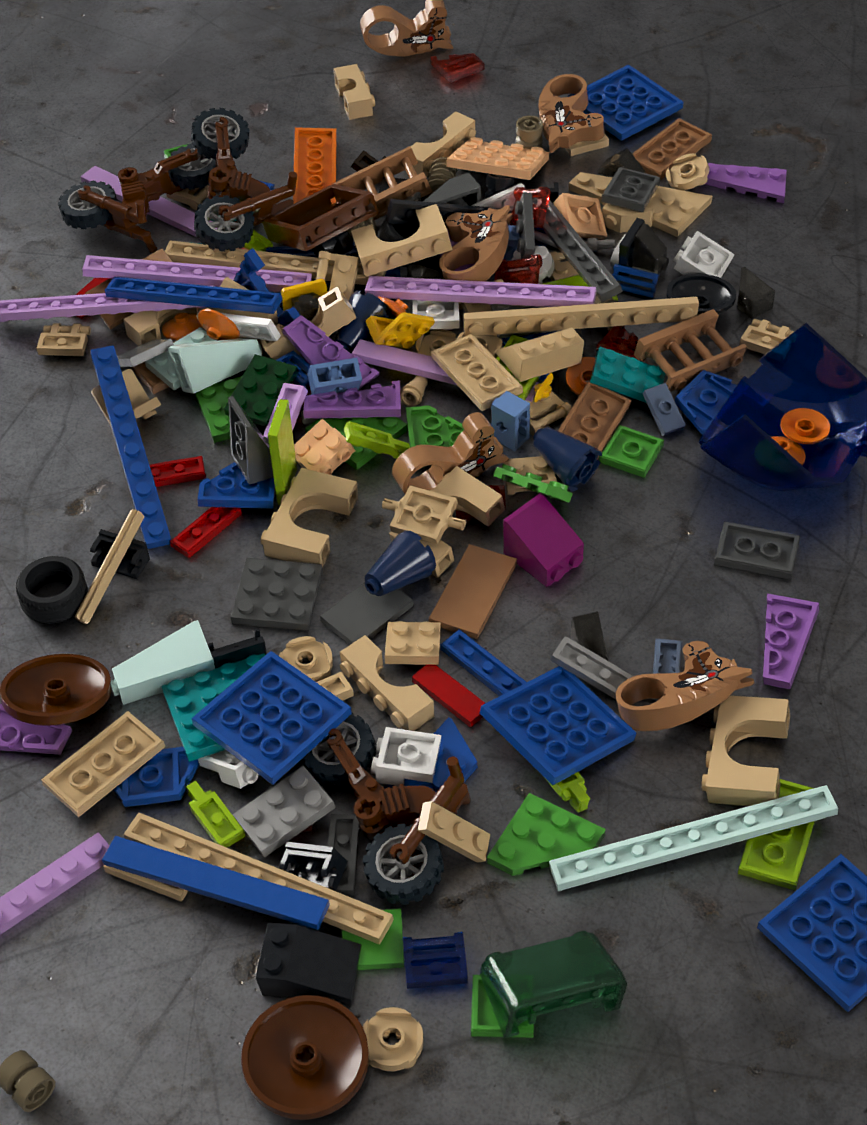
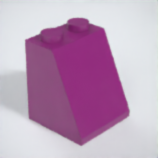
[503,493,584,587]

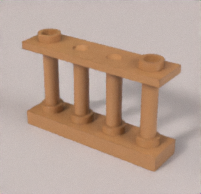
[333,146,432,221]
[634,309,747,392]

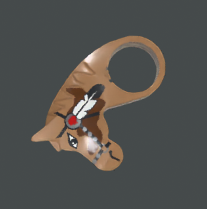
[360,0,453,56]
[539,74,605,153]
[439,205,513,281]
[392,412,509,494]
[616,641,754,731]

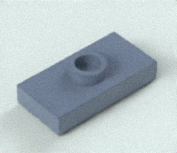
[642,383,686,436]
[653,639,683,674]

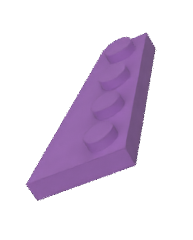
[705,163,787,203]
[282,315,380,394]
[304,380,401,419]
[763,594,819,689]
[0,704,72,755]

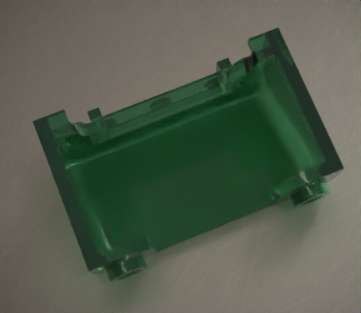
[480,931,627,1038]

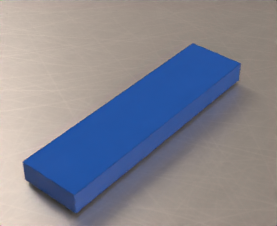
[440,629,527,696]

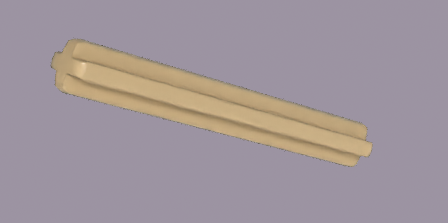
[75,509,144,624]

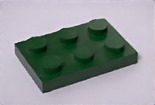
[224,354,299,427]

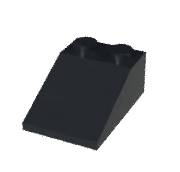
[255,923,362,1002]

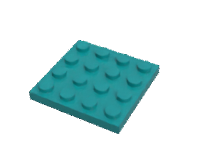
[161,654,265,762]

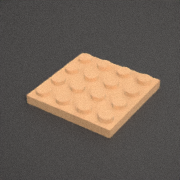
[446,137,550,180]

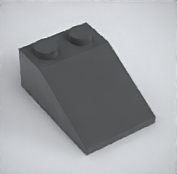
[423,173,481,206]
[228,396,273,484]

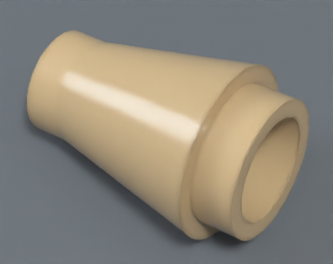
[400,376,428,407]

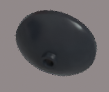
[666,273,736,315]

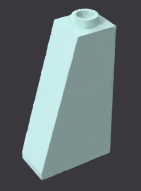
[168,338,263,394]
[111,620,215,705]

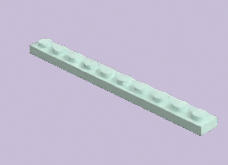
[549,785,838,891]

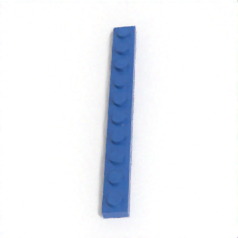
[90,345,171,549]

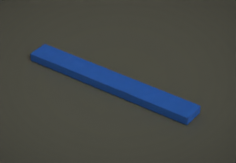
[105,277,282,314]
[102,836,330,930]

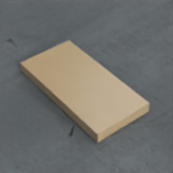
[431,334,523,411]
[41,711,165,817]

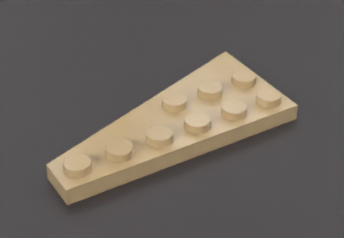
[568,172,712,237]

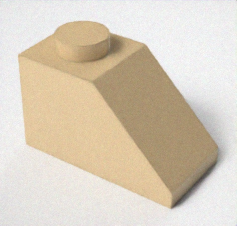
[602,203,653,233]

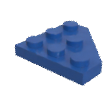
[198,462,275,509]

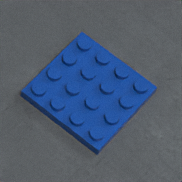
[567,65,683,141]
[192,651,352,785]
[480,666,637,785]
[757,854,867,1012]

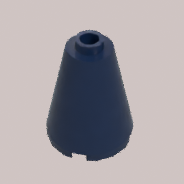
[334,291,391,354]
[533,427,602,491]
[365,530,436,596]

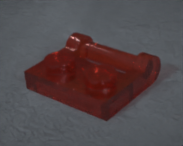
[510,187,550,228]
[494,254,542,284]

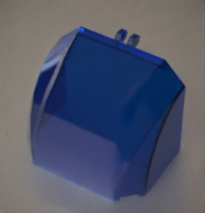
[698,323,867,492]

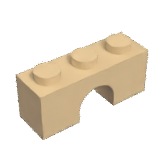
[334,64,375,120]

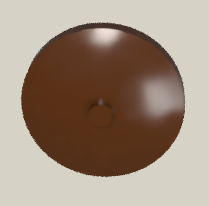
[0,654,112,725]
[241,995,369,1120]

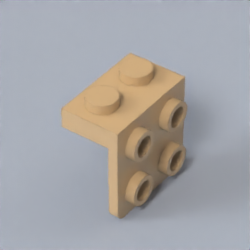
[91,369,161,426]

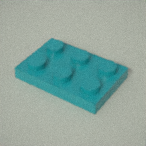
[590,347,665,403]

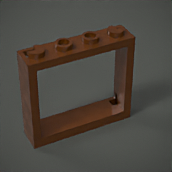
[262,184,379,251]

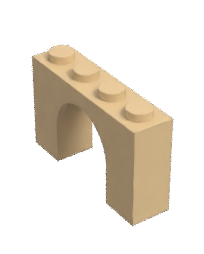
[351,204,452,277]
[389,466,505,578]
[261,468,358,568]
[702,696,790,806]

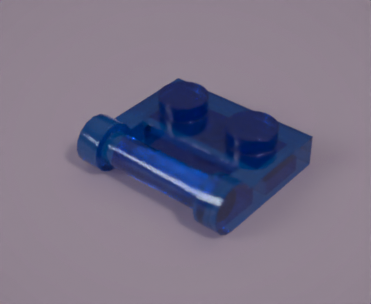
[403,932,468,989]

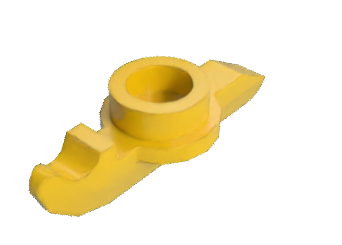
[534,373,553,403]

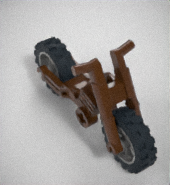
[191,108,298,252]
[58,143,216,253]
[302,713,471,905]

